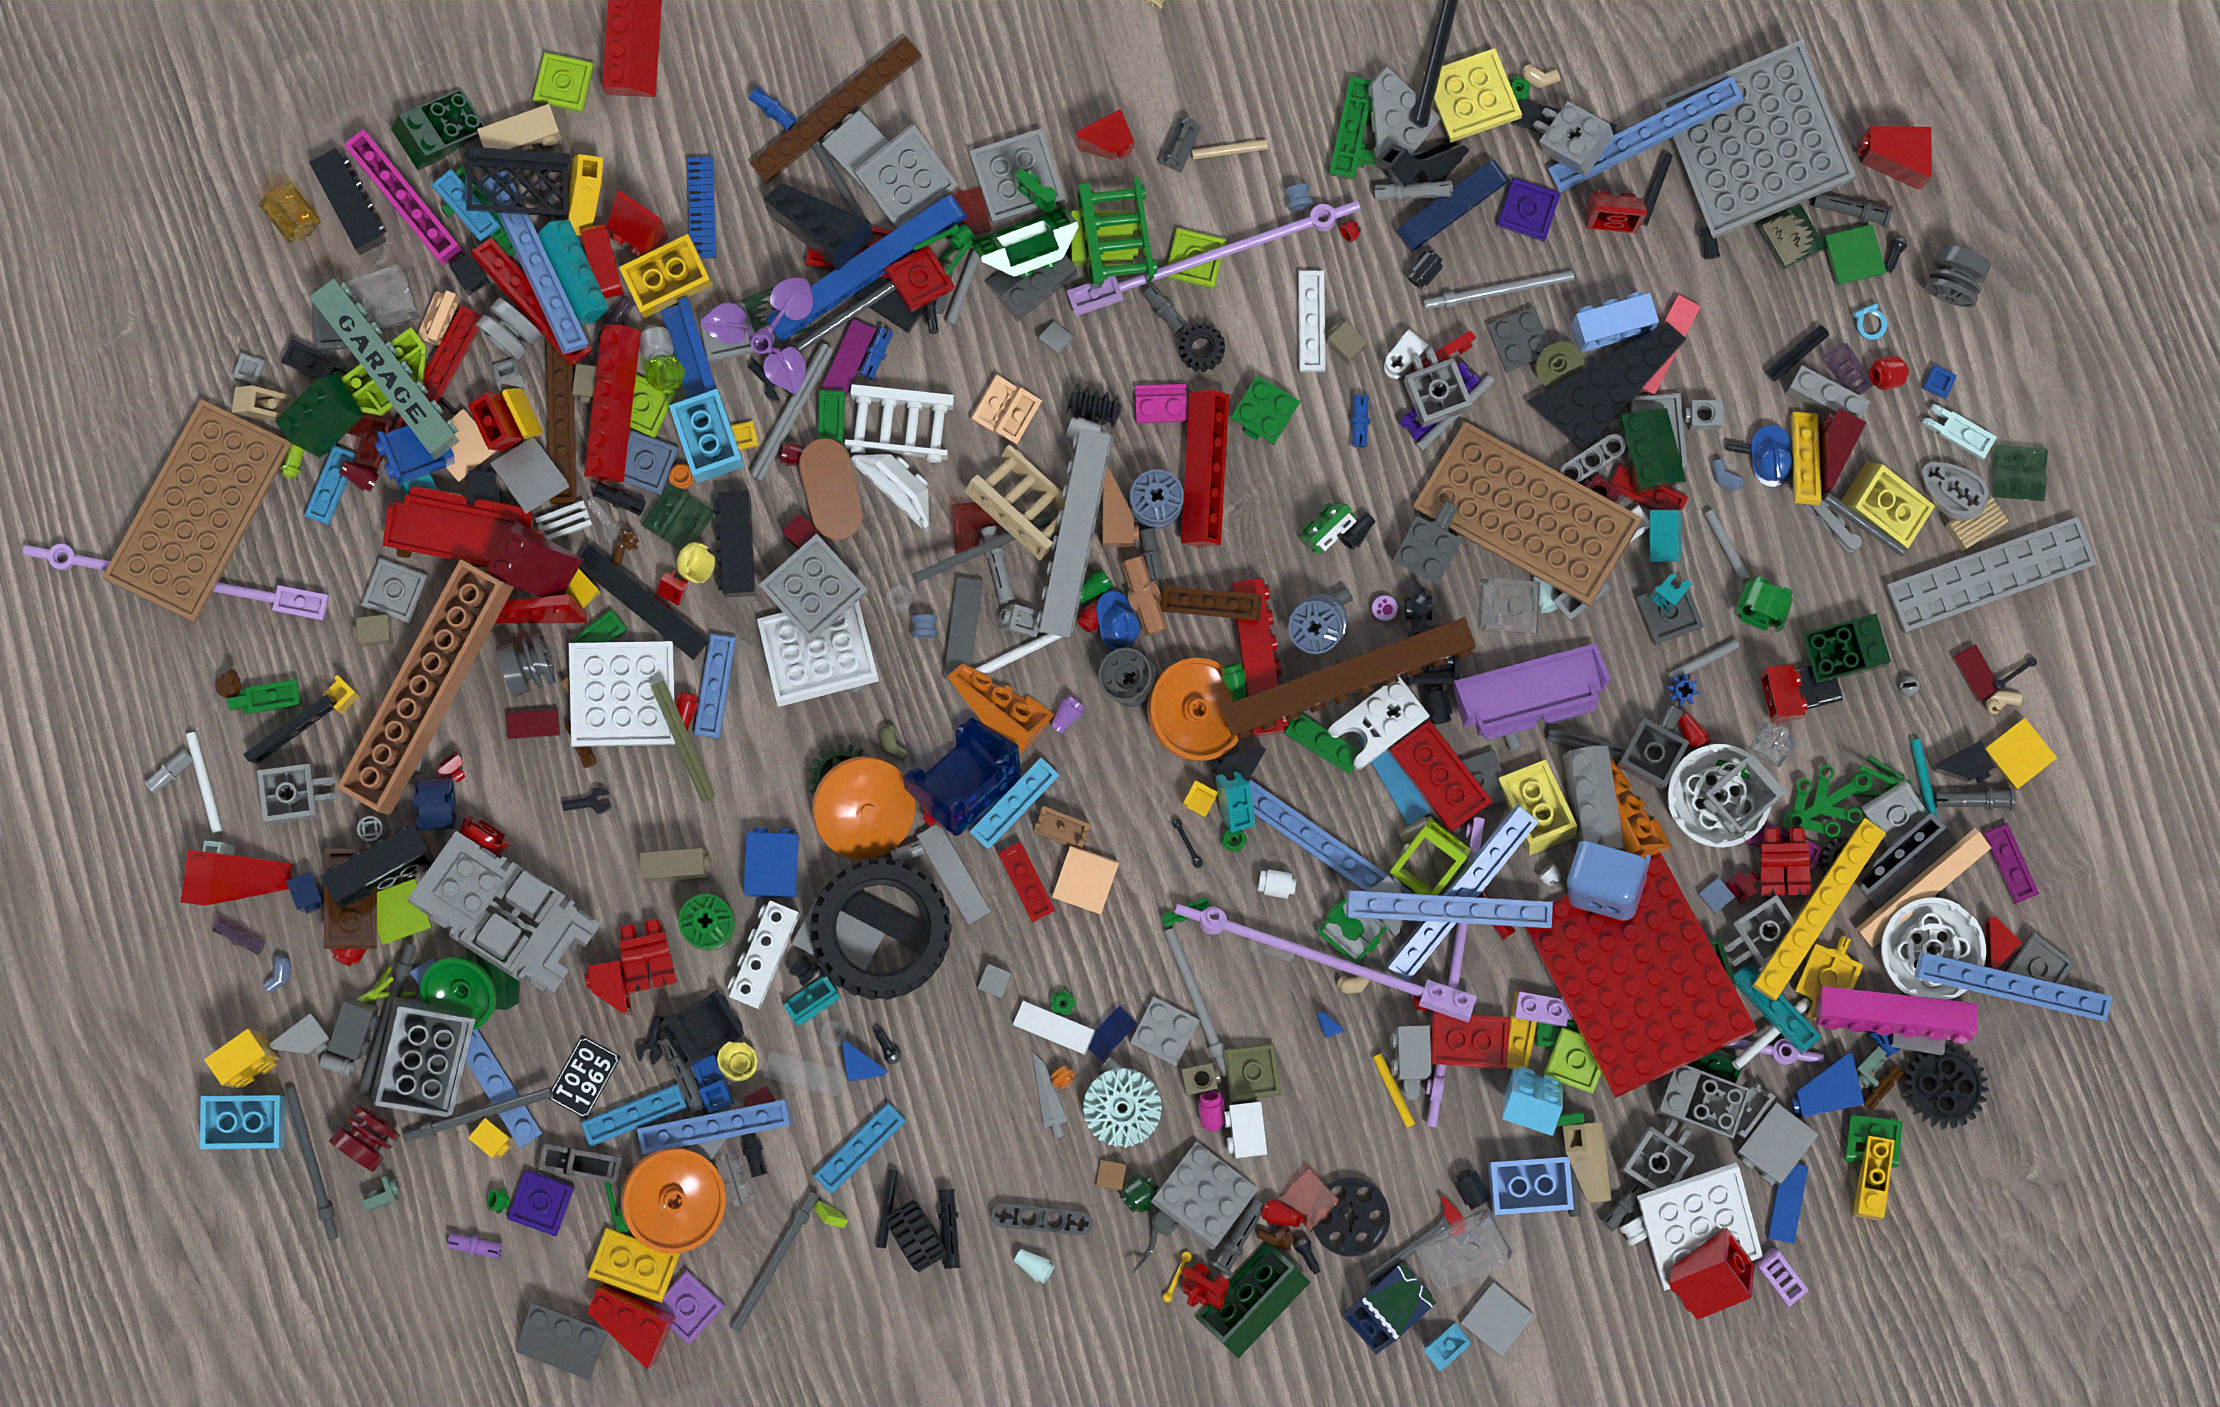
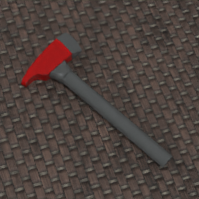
[1365,1196,1475,1285]

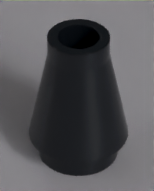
[1339,512,1376,550]

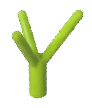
[356,965,416,1004]

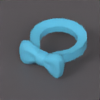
[1852,303,1887,340]

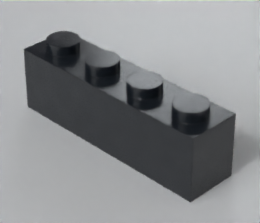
[309,148,387,255]
[714,490,756,598]
[1854,812,1957,910]

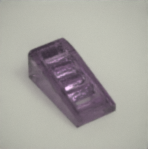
[1821,343,1874,395]

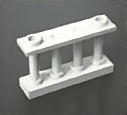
[845,384,954,463]

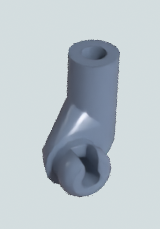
[1711,459,1744,491]
[263,955,291,994]

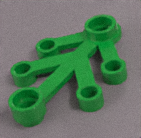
[1783,765,1873,838]

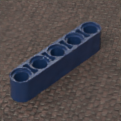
[1396,159,1510,252]

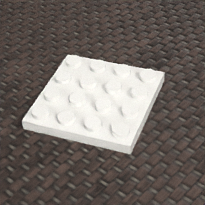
[757,601,879,707]
[568,641,676,747]
[1637,1162,1763,1291]

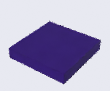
[1497,177,1561,242]
[507,1169,575,1237]

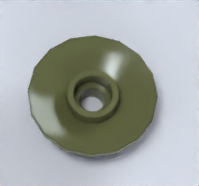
[1535,341,1584,388]

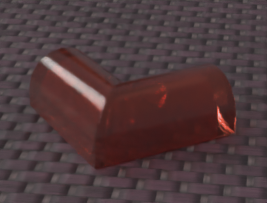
[347,413,394,470]
[951,502,1001,555]

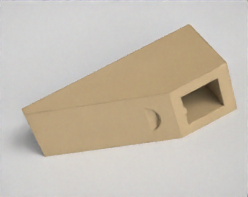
[1563,1122,1611,1203]

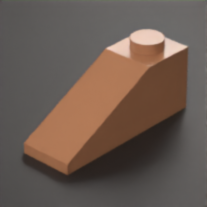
[1103,467,1139,548]

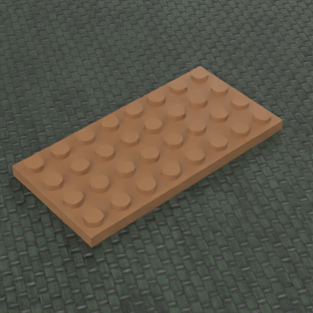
[102,399,293,624]
[1412,422,1643,607]

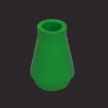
[1080,569,1113,604]
[1220,663,1247,702]

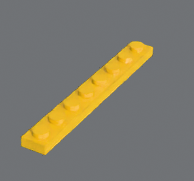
[1752,818,1886,1001]

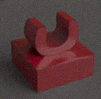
[1725,871,1759,904]

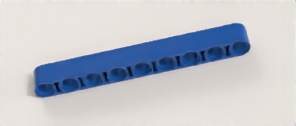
[765,195,967,341]

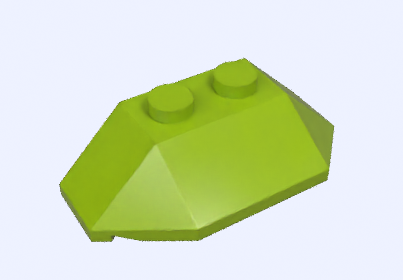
[341,327,427,416]

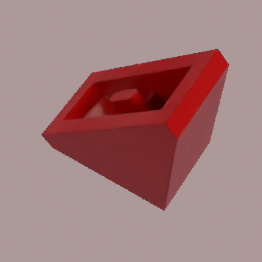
[1985,917,2022,969]

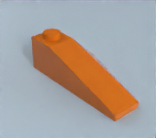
[948,663,1055,758]
[1610,759,1671,859]

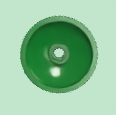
[420,956,496,1030]

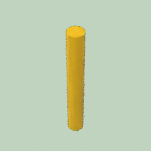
[1372,1053,1415,1128]

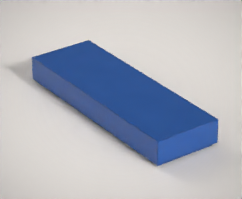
[1767,1164,1809,1244]

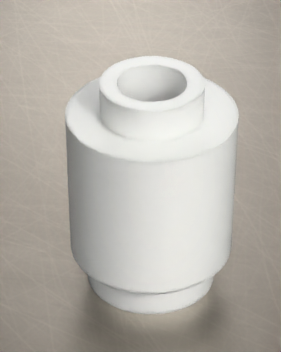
[1066,417,1106,442]
[1258,869,1297,899]

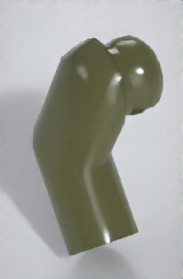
[879,724,909,762]

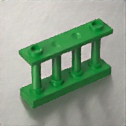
[1076,177,1157,289]

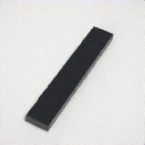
[579,543,710,660]

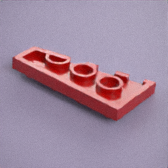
[494,594,587,624]

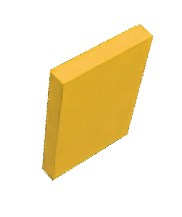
[587,1228,680,1304]

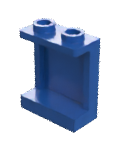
[375,426,455,485]
[744,828,800,898]

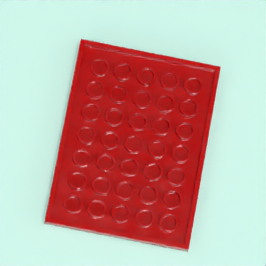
[1524,852,1757,1098]

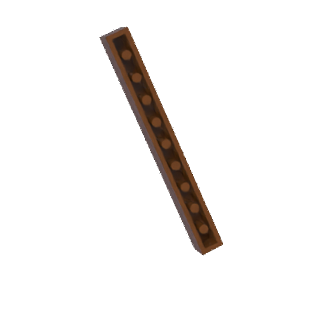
[1221,617,1476,740]

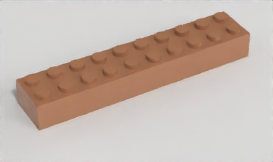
[336,559,514,815]

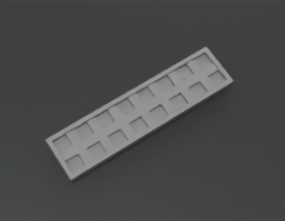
[1886,517,2097,634]

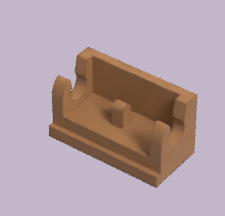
[1033,806,1091,849]

